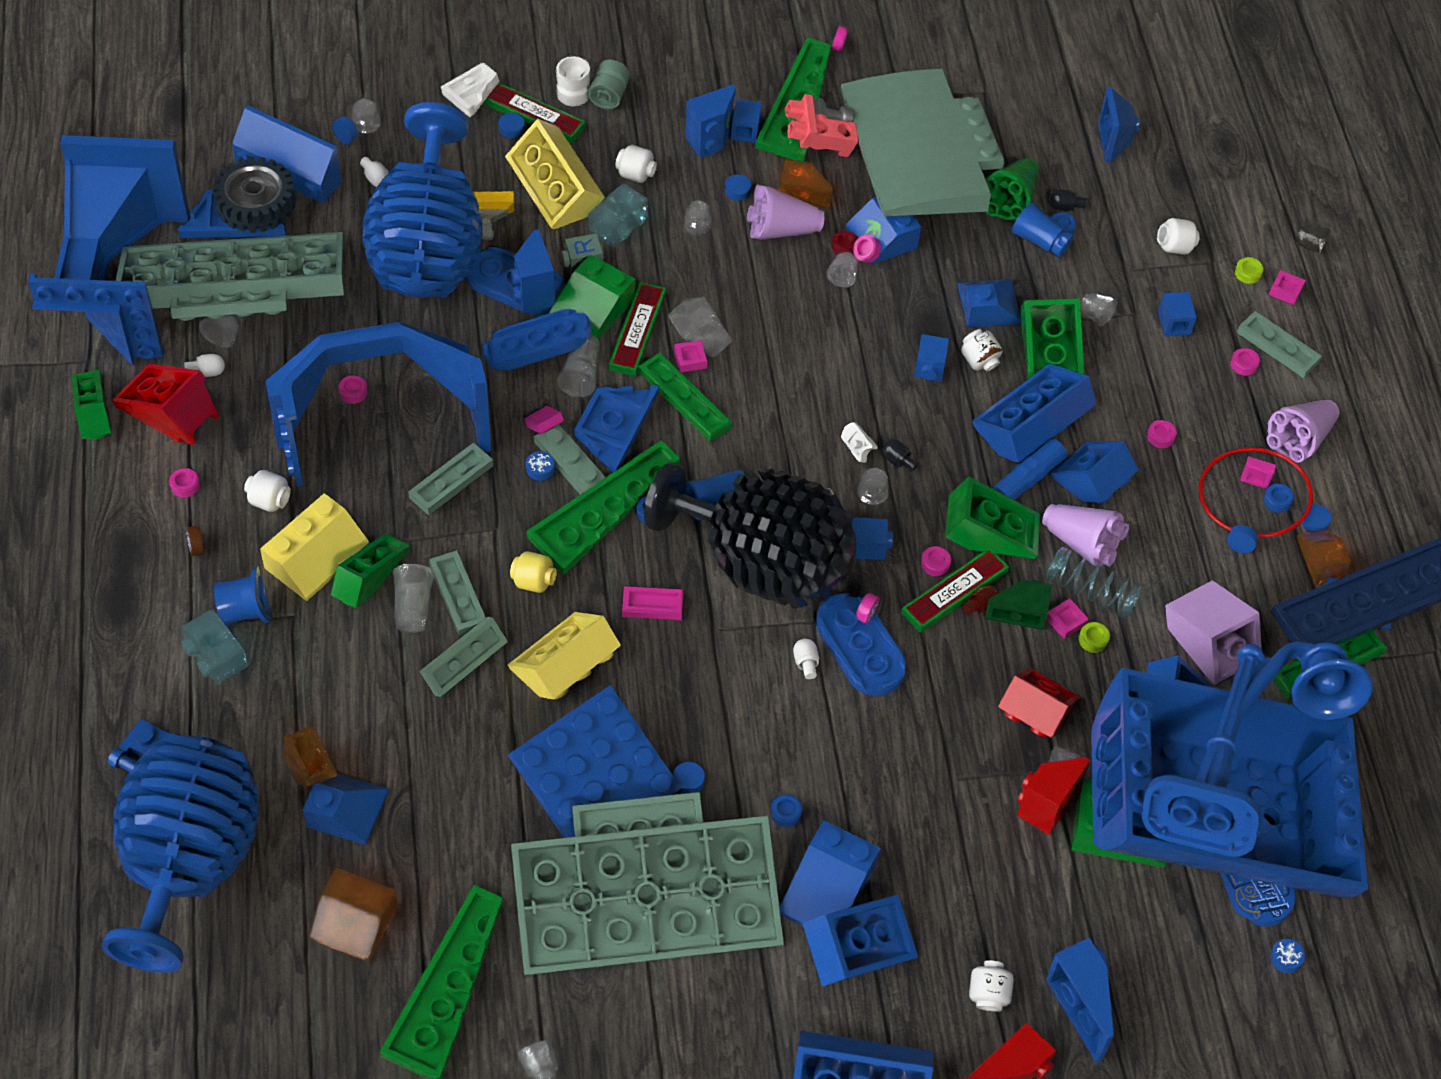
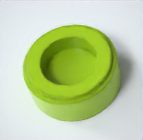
[1235,257,1264,284]
[1079,622,1110,653]

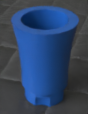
[1012,202,1073,258]
[685,470,745,520]

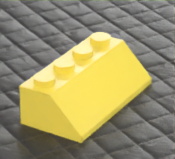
[505,119,605,229]

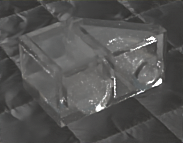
[668,296,733,358]

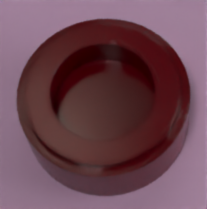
[831,231,858,257]

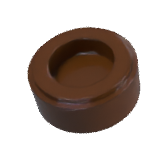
[186,525,204,556]

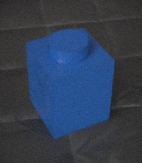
[731,99,762,143]
[1158,292,1197,336]
[914,334,949,382]
[852,518,893,560]

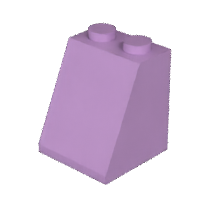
[1165,580,1261,685]

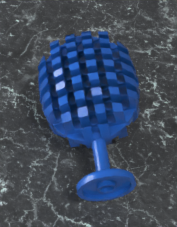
[362,102,482,299]
[101,734,259,973]

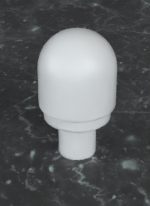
[360,157,389,187]
[184,354,225,377]
[793,638,819,679]

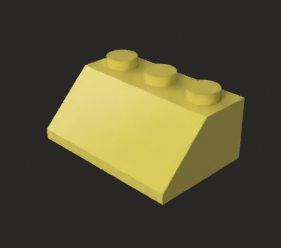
[260,493,370,601]
[508,612,621,700]

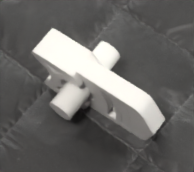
[841,422,878,463]

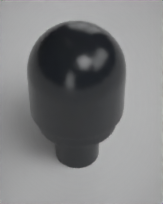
[1050,189,1087,212]
[882,439,919,472]

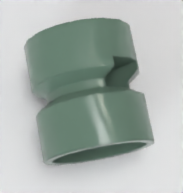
[588,60,630,109]

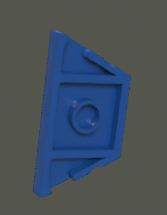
[178,189,285,238]
[574,385,659,473]

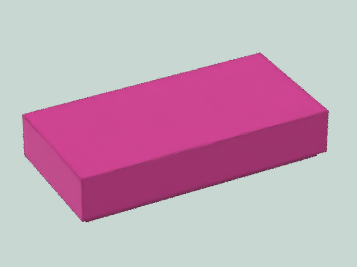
[622,586,683,620]

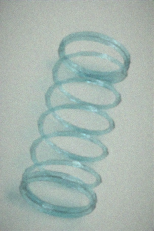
[1046,546,1142,619]

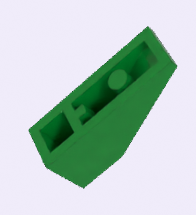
[71,369,111,440]
[331,533,410,608]

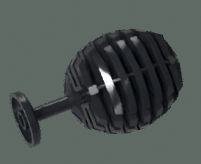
[644,462,857,609]

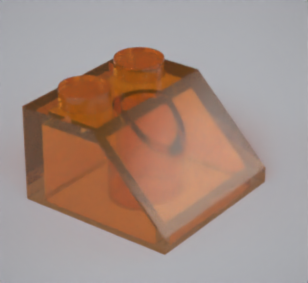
[310,867,398,962]

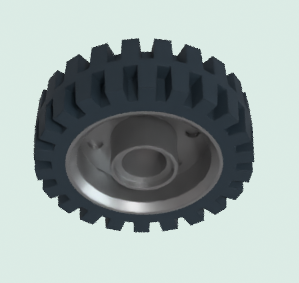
[213,157,296,233]

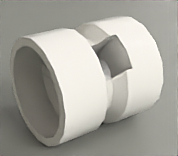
[556,56,590,106]

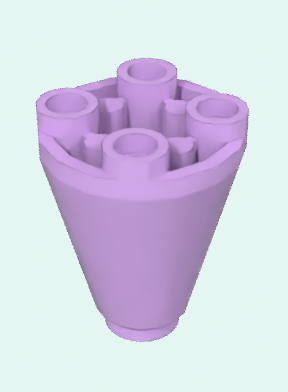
[747,185,824,240]
[1267,400,1339,463]
[1042,504,1129,567]

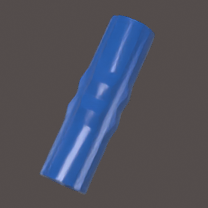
[992,439,1067,500]

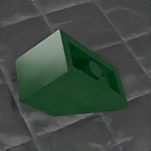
[985,580,1052,630]

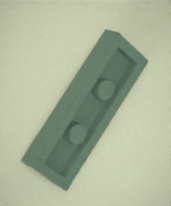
[1237,311,1322,378]
[534,424,606,495]
[408,442,493,515]
[429,550,486,636]
[419,617,508,697]

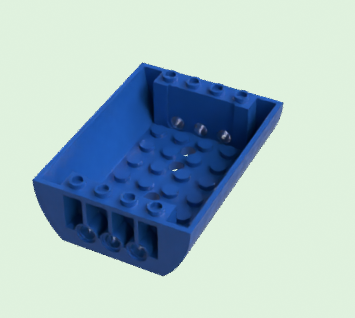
[1091,668,1368,898]

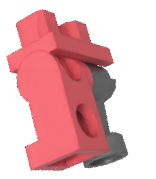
[785,94,858,157]

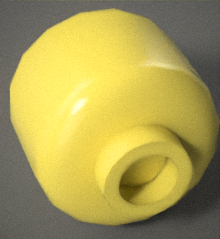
[510,551,557,593]

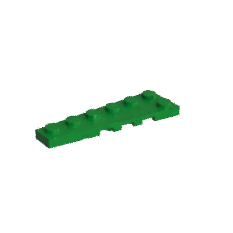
[755,37,831,163]
[527,440,680,575]
[380,885,503,1079]

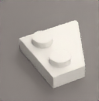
[441,62,499,117]

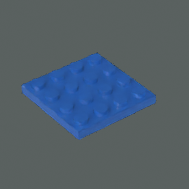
[507,685,681,838]

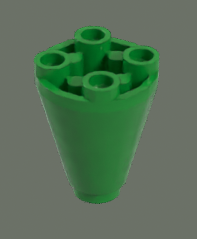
[985,158,1039,220]

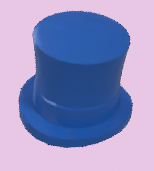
[214,566,272,626]

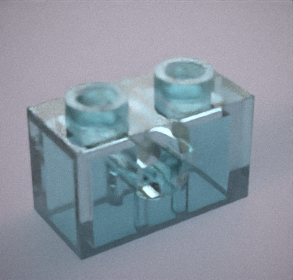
[589,183,649,247]
[180,609,248,685]

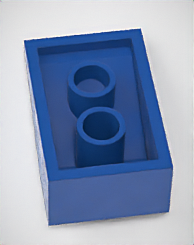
[779,820,881,926]
[802,895,918,987]
[1046,938,1114,1063]

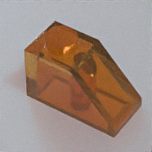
[779,159,833,209]
[1297,530,1351,585]
[283,726,337,787]

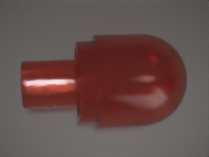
[963,585,999,615]

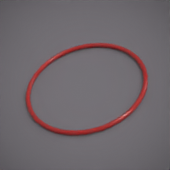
[1198,447,1313,538]

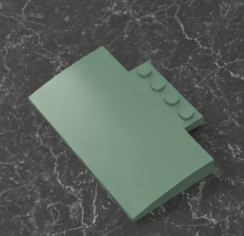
[840,69,1004,217]
[116,232,344,321]
[511,792,784,975]

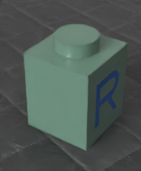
[561,233,603,276]

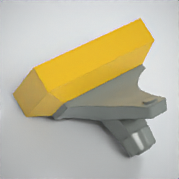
[474,191,514,240]

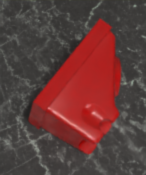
[111,363,220,445]

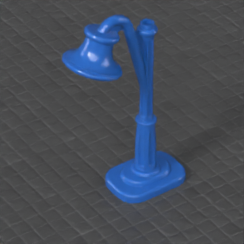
[1142,641,1373,857]

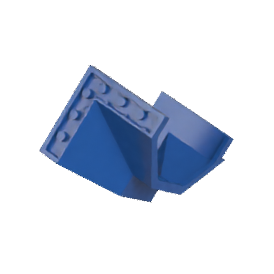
[28,135,190,366]
[265,322,491,487]

